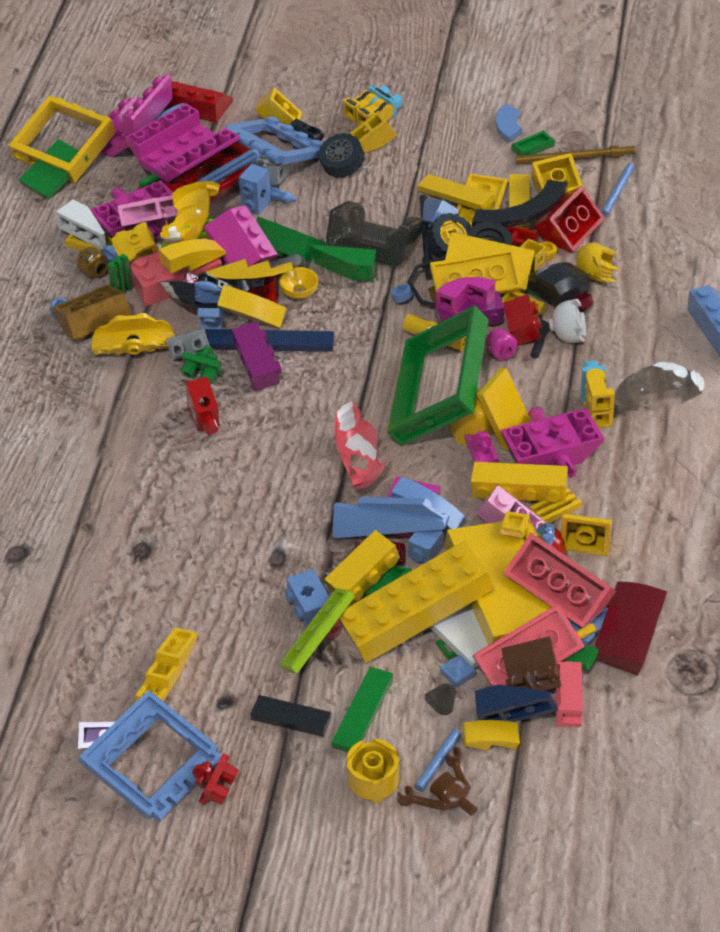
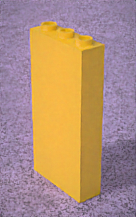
[445,521,552,645]

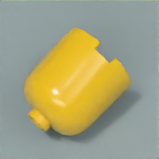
[449,388,494,446]

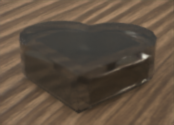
[425,683,456,715]

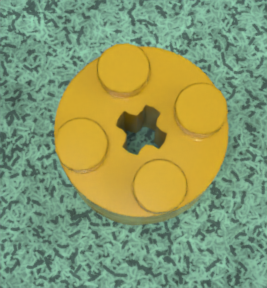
[346,739,400,803]

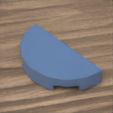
[195,281,222,303]

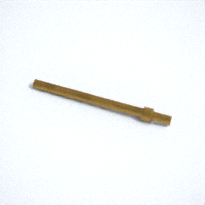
[515,145,635,164]

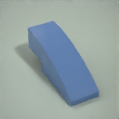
[391,476,465,532]

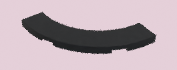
[472,180,568,227]

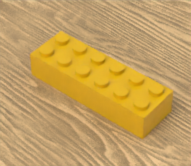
[339,540,494,664]

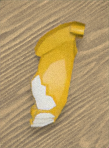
[160,181,220,244]

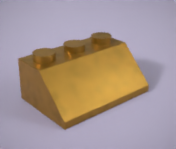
[51,284,132,340]

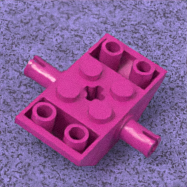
[91,180,173,241]
[501,406,604,478]

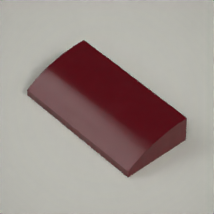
[594,581,667,676]

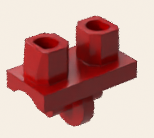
[502,224,538,247]
[192,753,239,805]

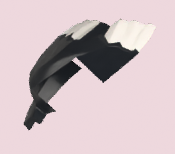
[160,278,264,310]

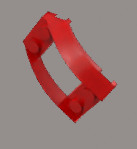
[164,152,249,203]

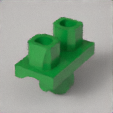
[181,346,224,385]

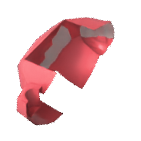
[334,401,386,490]

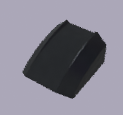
[528,262,590,307]

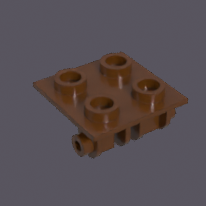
[501,636,562,691]

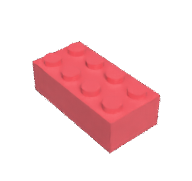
[129,238,223,306]

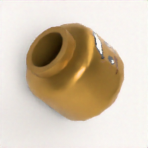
[77,247,108,278]

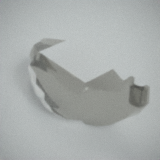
[613,362,705,418]

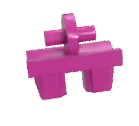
[465,430,499,463]

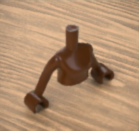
[397,746,477,816]

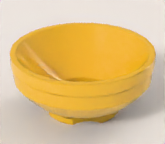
[279,267,318,300]

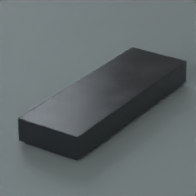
[250,695,331,737]

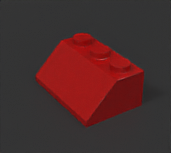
[164,81,233,123]
[534,186,605,253]

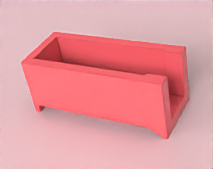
[555,661,583,727]

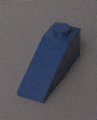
[475,684,559,722]

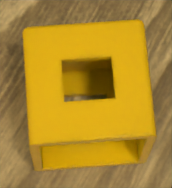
[521,239,546,273]

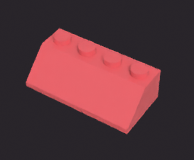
[504,533,616,628]

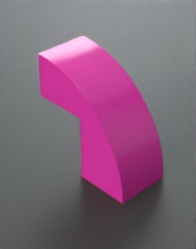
[436,277,495,315]

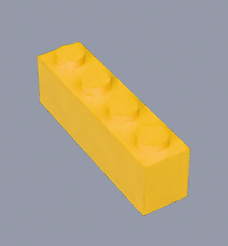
[471,462,568,502]

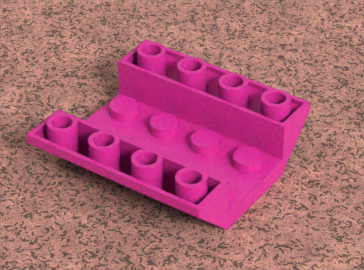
[88,73,172,157]
[125,103,240,182]

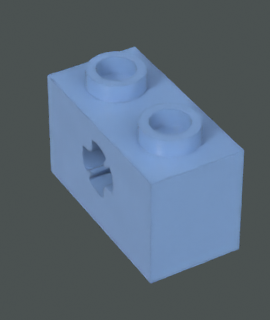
[239,164,271,215]
[284,569,329,627]

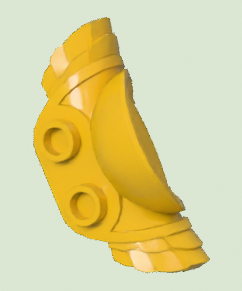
[91,313,175,355]

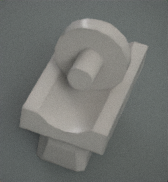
[166,328,210,360]

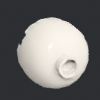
[549,299,586,343]

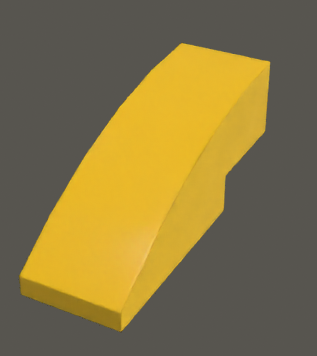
[158,239,226,274]
[217,285,286,329]

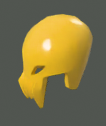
[576,242,619,283]

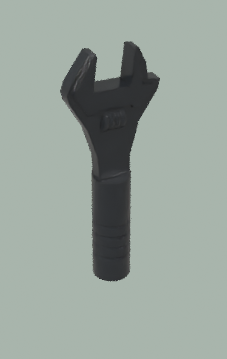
[531,314,551,359]

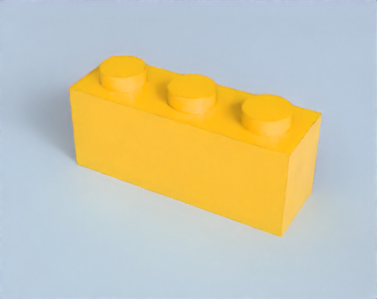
[324,530,400,606]

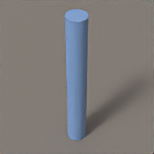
[414,729,461,792]

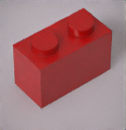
[503,294,542,346]

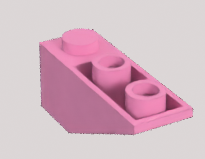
[475,486,546,530]

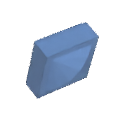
[440,655,476,688]

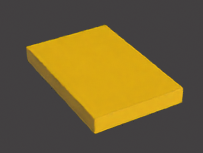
[477,368,531,450]

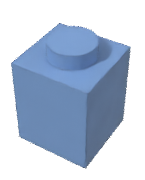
[408,530,443,564]

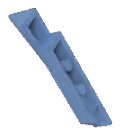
[333,497,450,538]

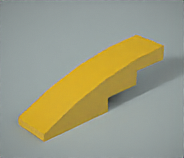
[206,258,294,279]
[134,627,198,703]

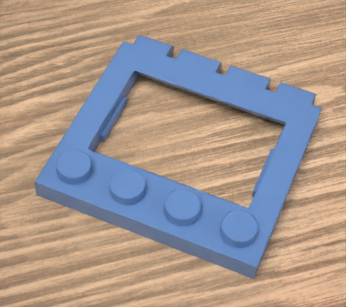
[225,116,323,164]
[78,690,221,821]

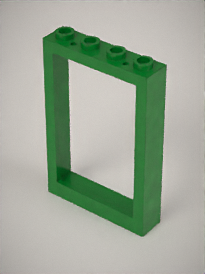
[387,305,489,446]

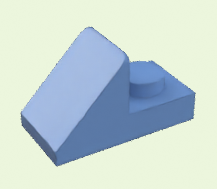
[197,308,225,329]

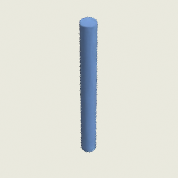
[601,163,635,217]

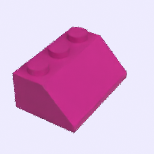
[204,205,278,266]

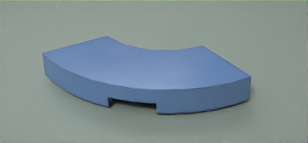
[496,103,522,142]

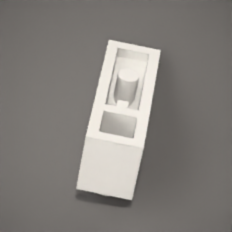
[56,200,106,250]

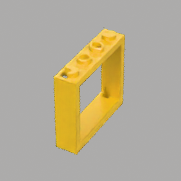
[8,95,116,183]

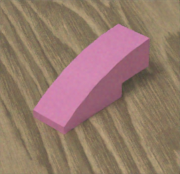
[117,195,178,227]

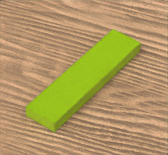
[279,589,355,674]

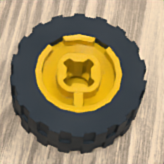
[426,213,471,257]

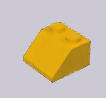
[530,153,583,194]
[561,513,613,556]

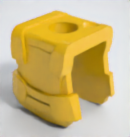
[112,222,159,262]

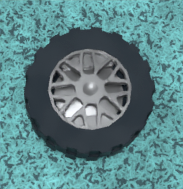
[318,133,365,178]

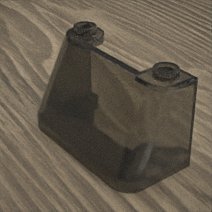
[326,201,425,267]

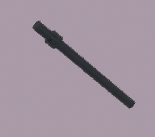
[419,195,434,280]

